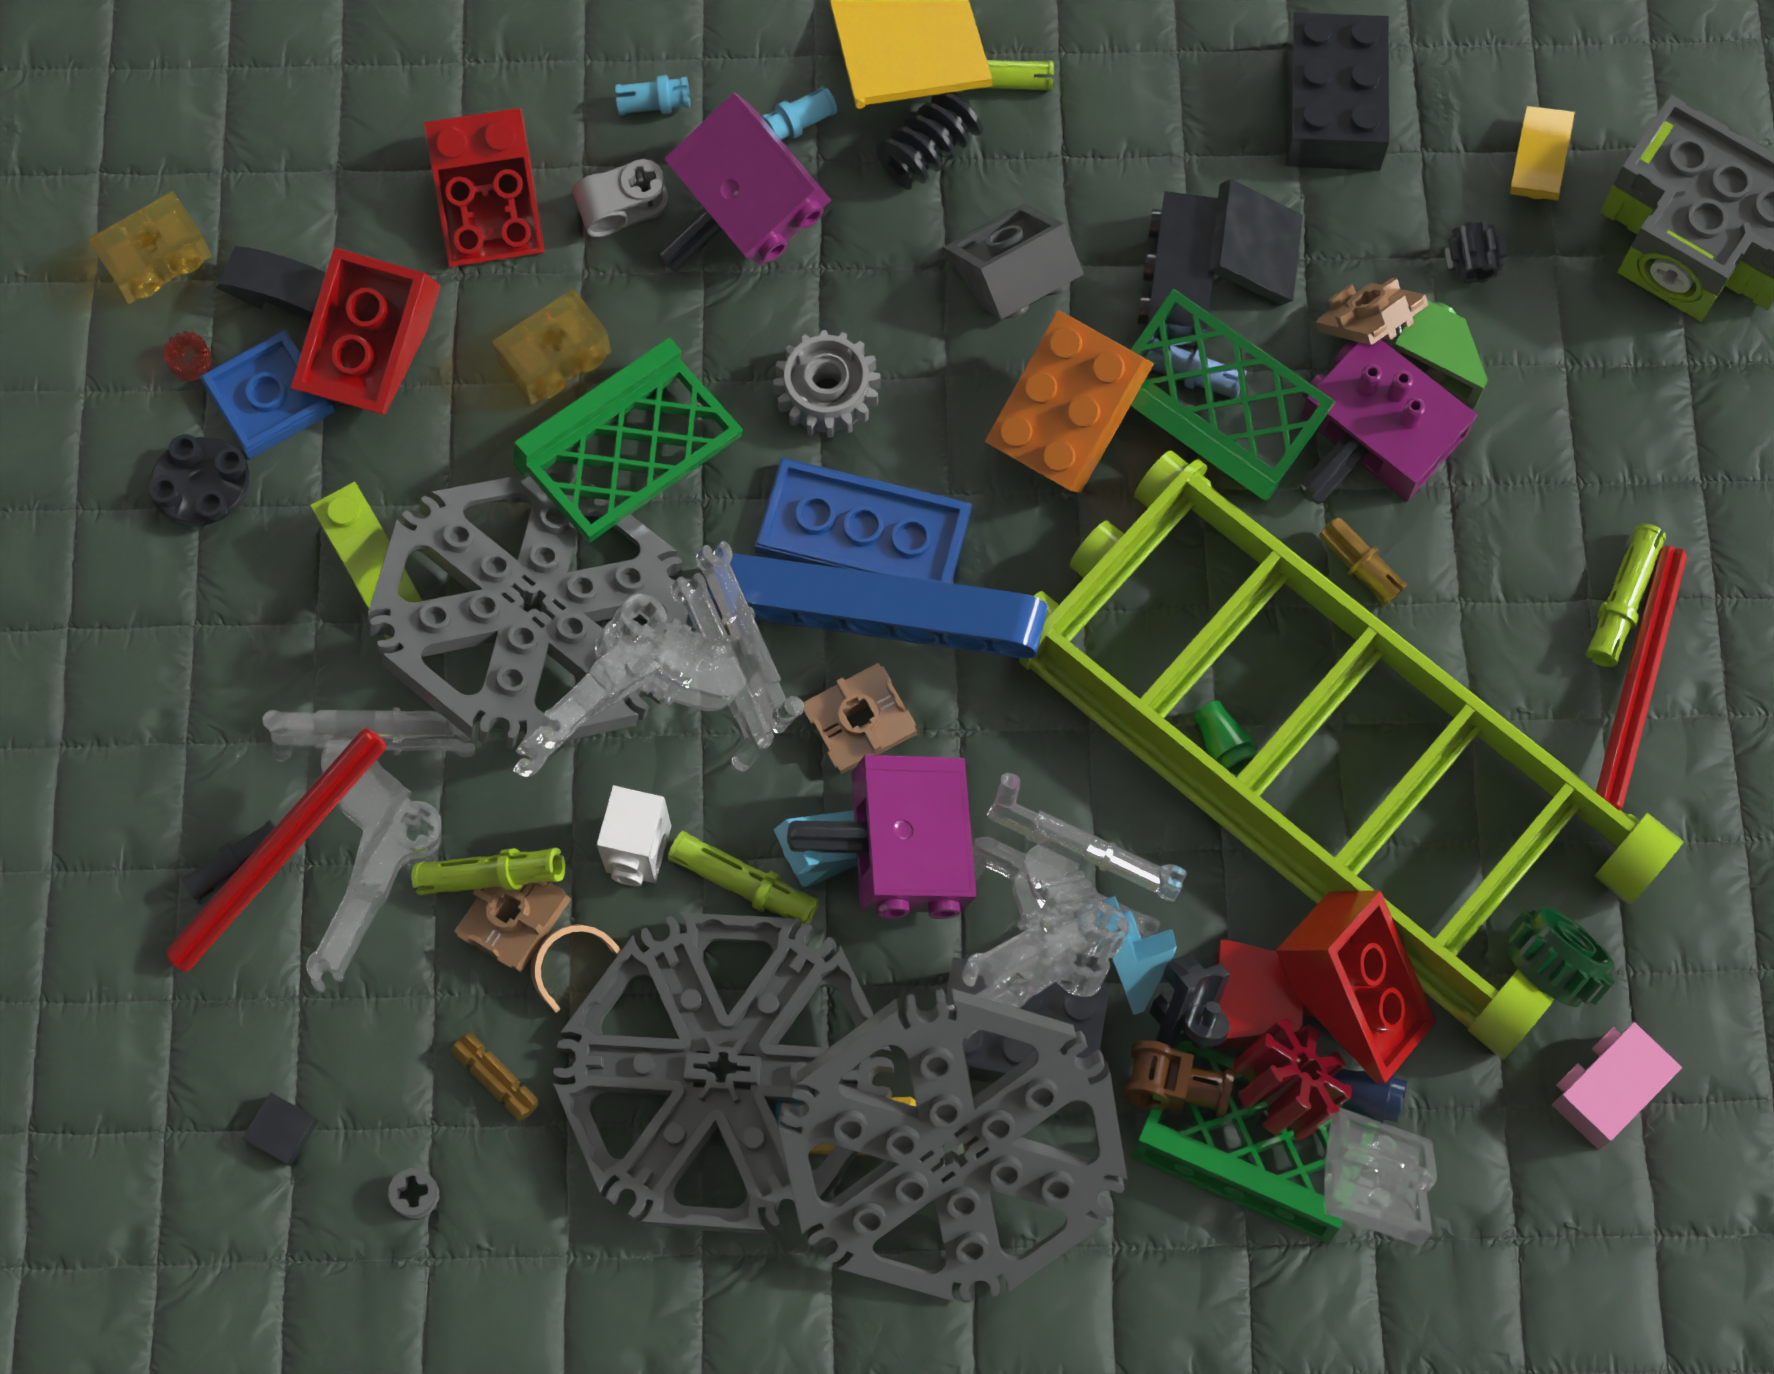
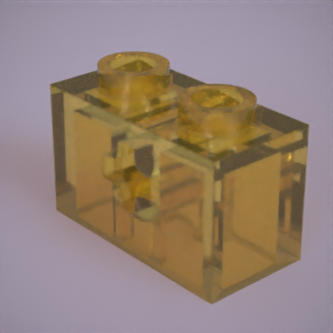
[88,191,212,305]
[492,288,611,405]

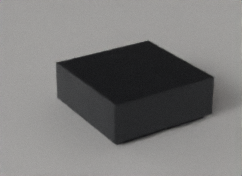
[242,1092,319,1167]

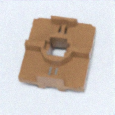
[1315,278,1429,345]
[803,662,917,774]
[454,882,571,972]

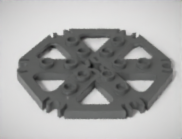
[367,472,693,751]
[553,913,894,1235]
[778,989,1127,1302]

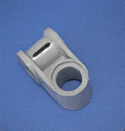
[572,159,669,237]

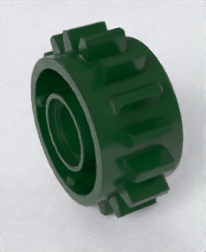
[1506,907,1615,1007]

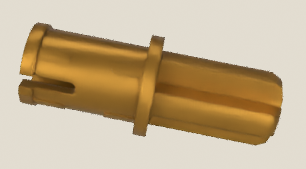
[1319,518,1408,607]

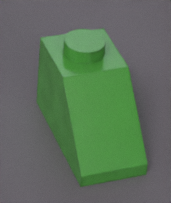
[1393,300,1488,408]

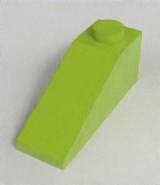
[310,482,422,640]

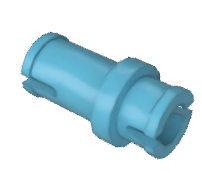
[615,75,690,115]
[761,86,837,140]

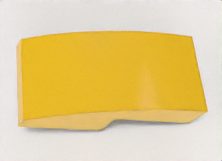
[1510,106,1575,200]

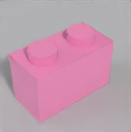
[1551,1022,1682,1150]

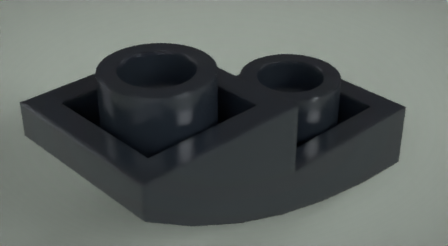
[216,246,326,322]

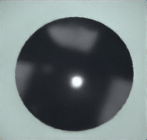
[149,434,250,526]

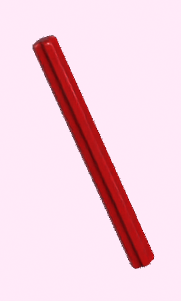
[1596,545,1687,811]
[167,728,386,972]

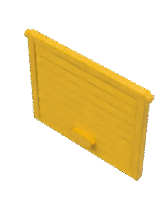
[830,0,992,109]

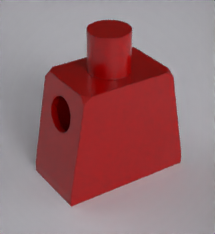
[1211,940,1316,1049]

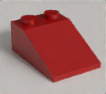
[291,247,441,416]
[1276,890,1436,1084]

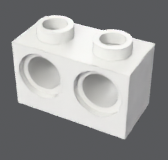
[597,785,671,886]

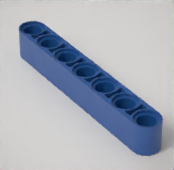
[703,552,1048,659]

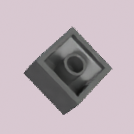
[943,203,1084,320]

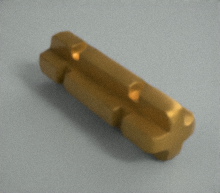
[451,1033,539,1121]

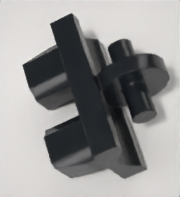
[1149,954,1230,1049]

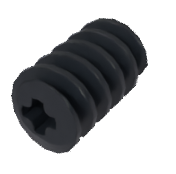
[876,92,983,190]

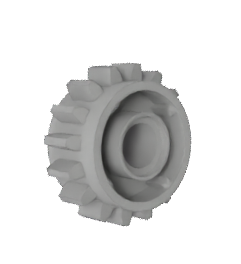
[773,330,881,438]

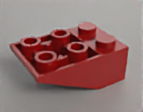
[424,108,545,267]

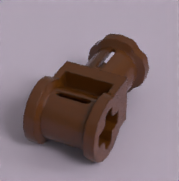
[1122,1040,1234,1118]

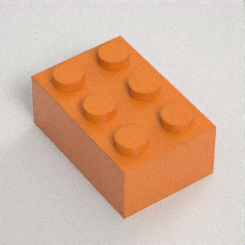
[984,310,1154,493]

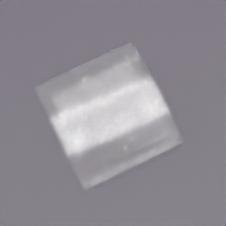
[1325,1107,1438,1246]

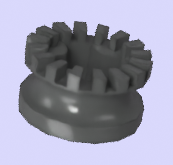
[388,1168,440,1219]

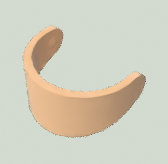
[530,924,621,1013]

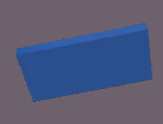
[755,457,972,583]

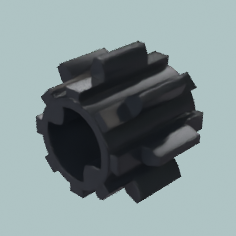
[1445,221,1508,284]

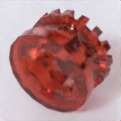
[163,331,212,381]

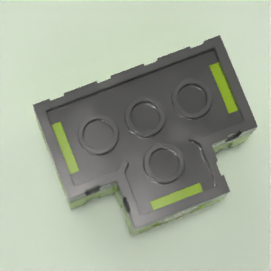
[1600,95,1774,322]

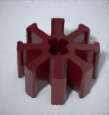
[1233,1019,1352,1140]

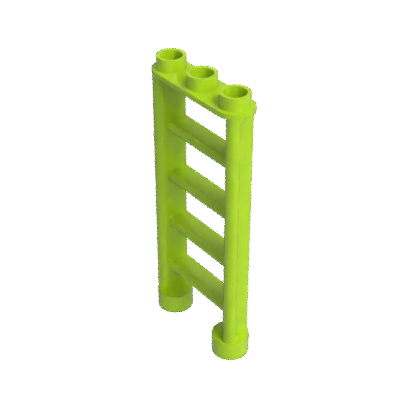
[1019,450,1684,1060]

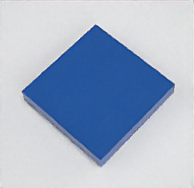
[200,330,335,460]

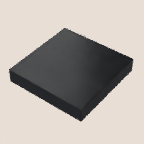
[1209,179,1303,306]

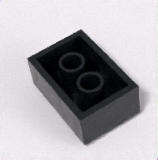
[1285,12,1389,171]
[946,958,1110,1083]

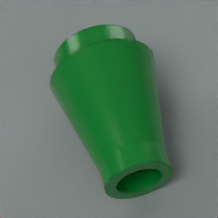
[1194,701,1258,777]

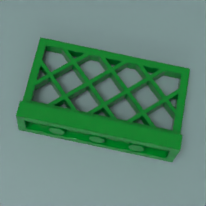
[1130,288,1336,500]
[512,337,743,543]
[1131,1041,1378,1244]

